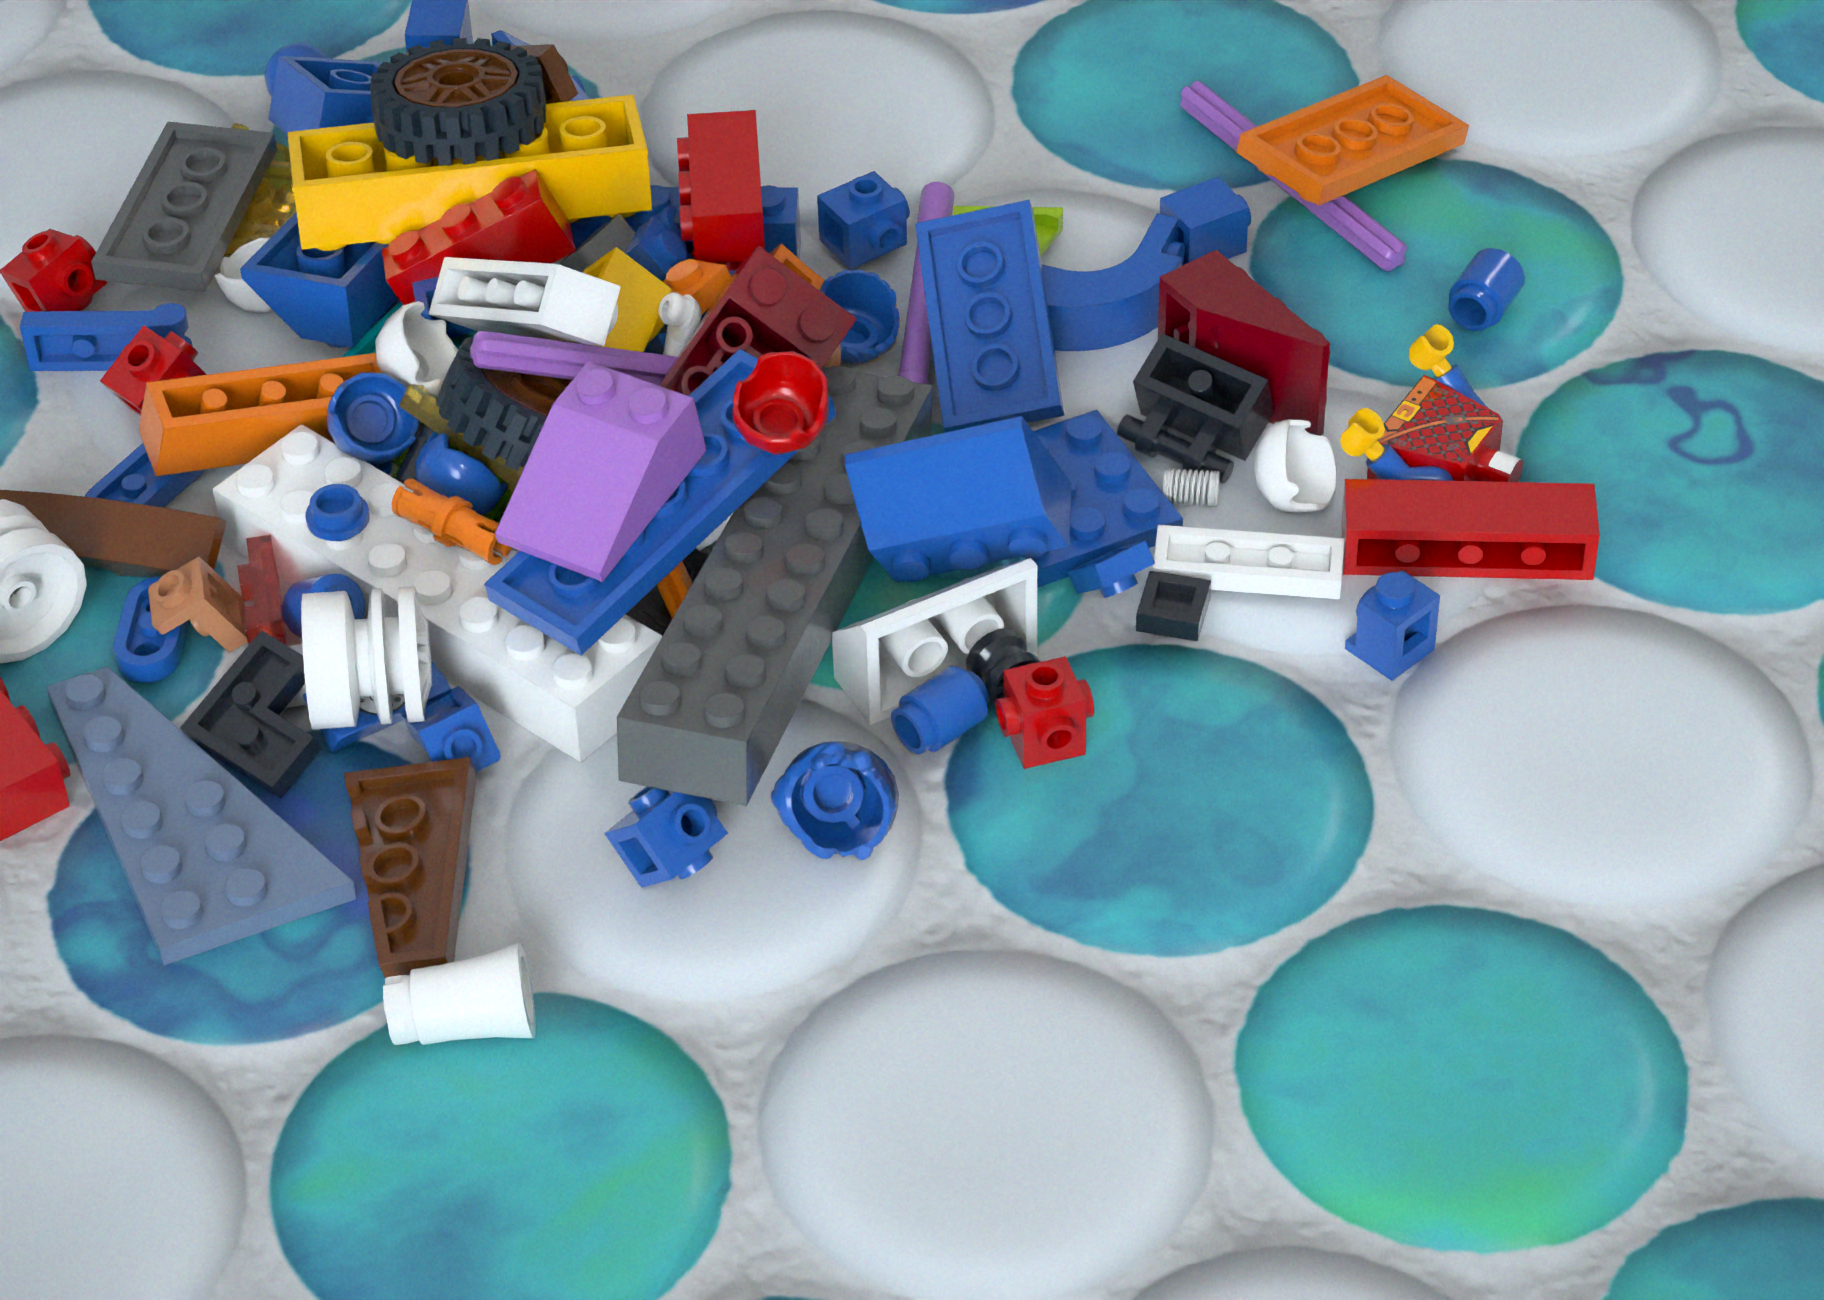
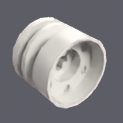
[301,586,432,730]

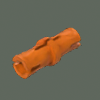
[391,478,512,565]

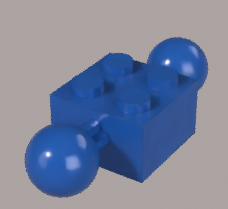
[265,43,381,139]

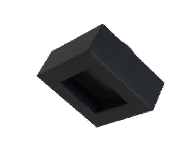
[1136,571,1211,641]

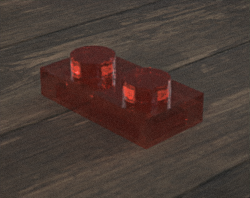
[237,534,288,646]

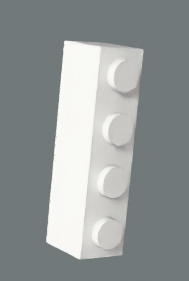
[429,257,621,346]

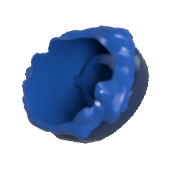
[770,741,899,860]

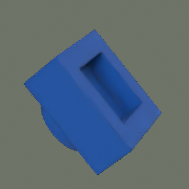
[1067,541,1155,598]

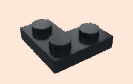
[180,630,322,799]

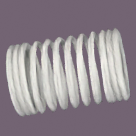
[1162,468,1220,507]

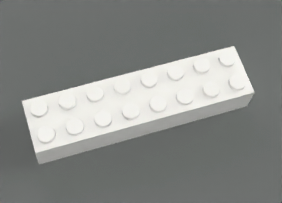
[213,424,662,762]

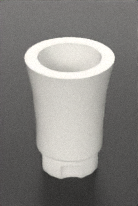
[383,942,536,1045]

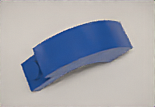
[1042,213,1185,351]

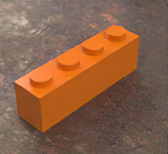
[139,353,382,476]

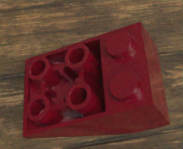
[659,246,857,396]
[1158,250,1330,436]

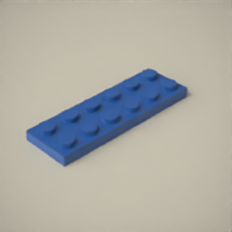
[484,349,836,656]

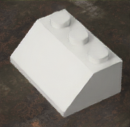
[832,558,1037,725]

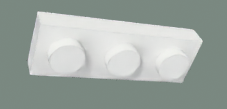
[1153,525,1345,599]

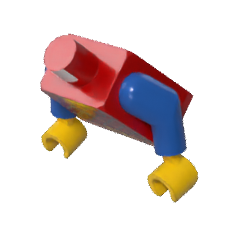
[1340,324,1523,482]

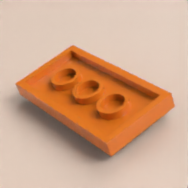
[1236,75,1469,206]

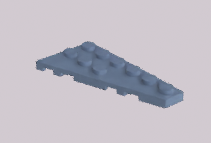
[46,667,357,966]

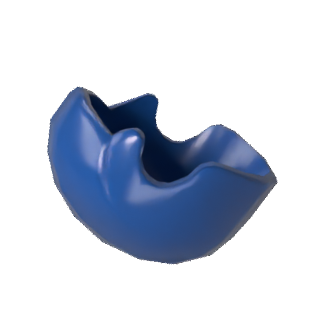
[326,372,421,464]
[415,431,508,515]

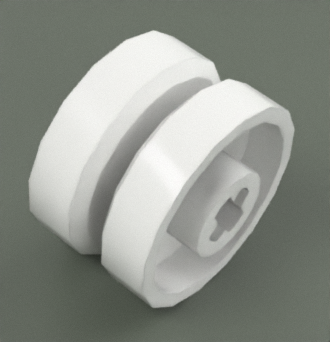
[0,499,87,663]

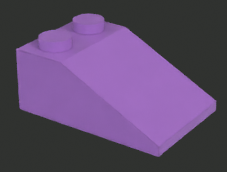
[495,361,707,582]

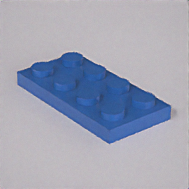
[915,199,1065,433]

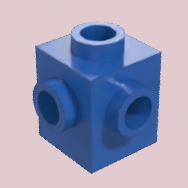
[817,171,910,270]
[604,786,728,888]

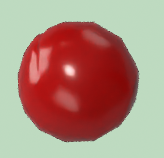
[732,351,829,455]

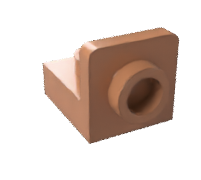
[148,556,250,653]

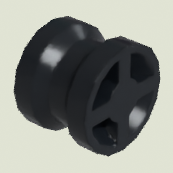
[966,628,1041,706]

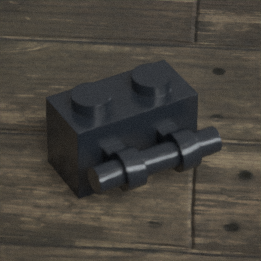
[1117,333,1274,483]

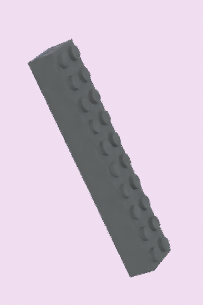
[617,366,933,806]

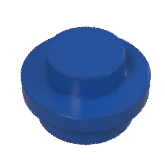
[305,484,370,541]

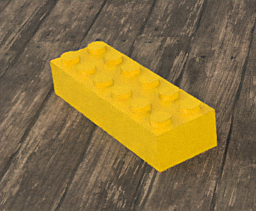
[287,94,652,251]

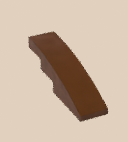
[0,490,227,577]

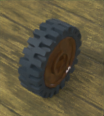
[370,38,546,165]
[436,342,572,471]

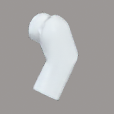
[658,292,702,357]

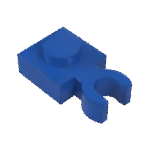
[625,204,694,282]

